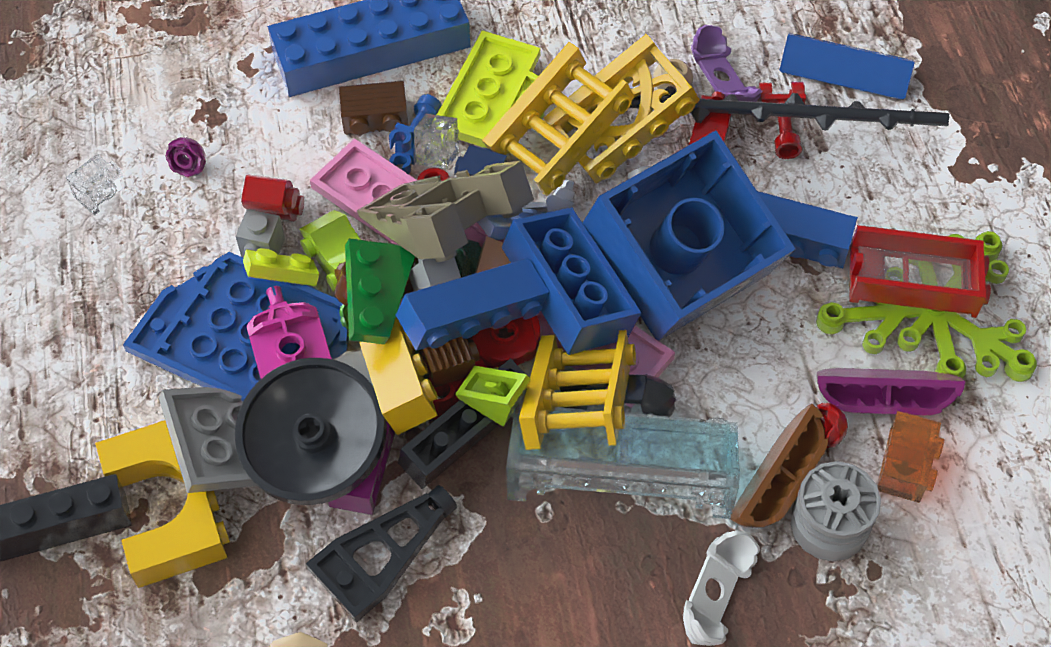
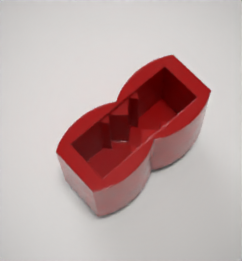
[241,174,304,222]

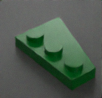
[345,238,415,345]

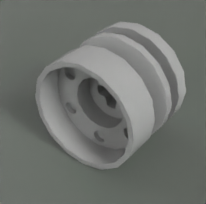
[790,461,881,562]

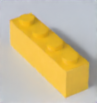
[359,317,438,435]

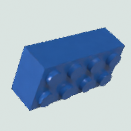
[502,207,642,355]

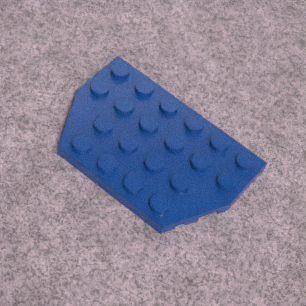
[123,251,348,401]

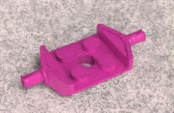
[246,286,332,379]

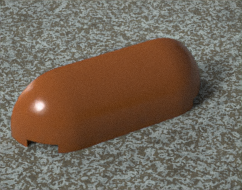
[731,404,828,528]

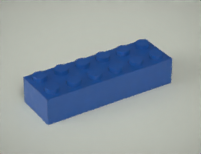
[267,0,471,97]

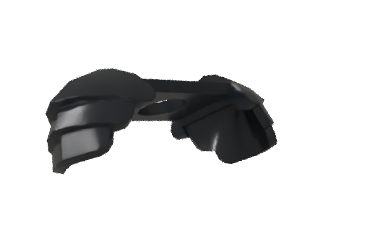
[560,374,676,420]

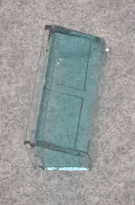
[506,404,740,519]

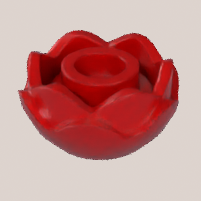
[817,403,848,448]

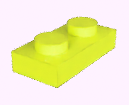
[243,248,319,286]

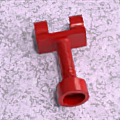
[757,82,806,159]

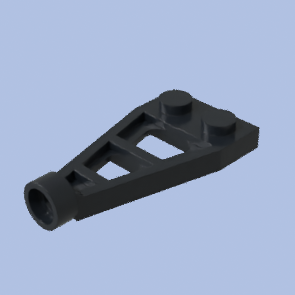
[306,485,457,623]

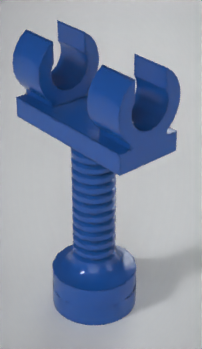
[389,94,442,174]

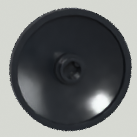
[235,358,387,505]

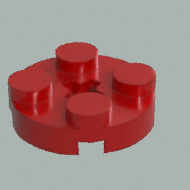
[469,316,540,368]

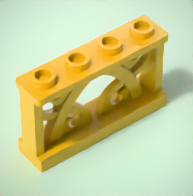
[543,34,700,184]

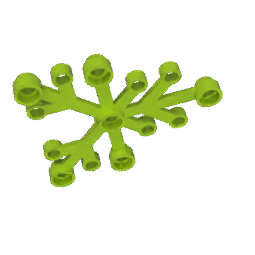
[816,231,1037,382]

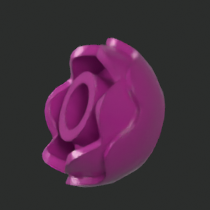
[165,137,206,177]

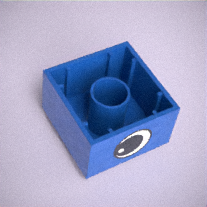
[582,130,796,341]

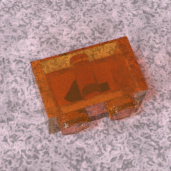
[877,411,944,503]

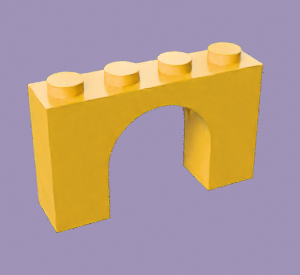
[95,420,230,588]

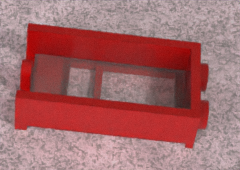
[849,225,991,318]

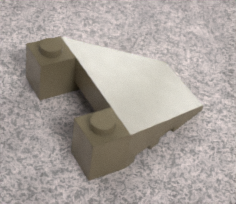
[357,161,534,262]

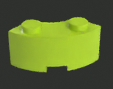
[299,210,361,293]

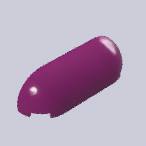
[817,368,965,415]

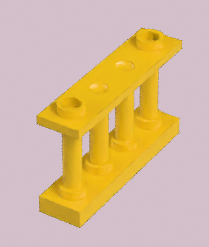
[482,42,635,196]
[519,330,636,450]

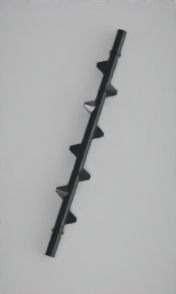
[629,86,949,131]

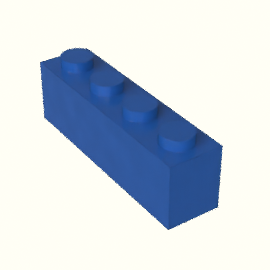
[757,191,858,269]
[396,258,549,351]

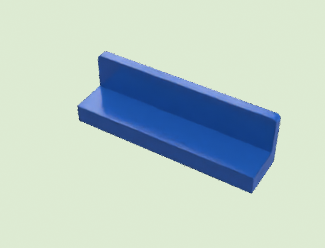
[779,33,915,99]

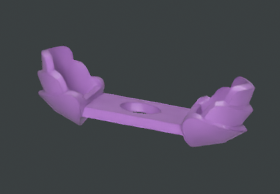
[691,25,762,102]

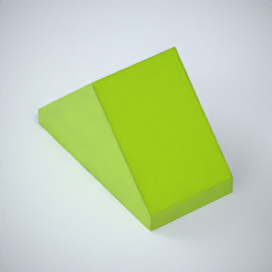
[455,366,531,427]

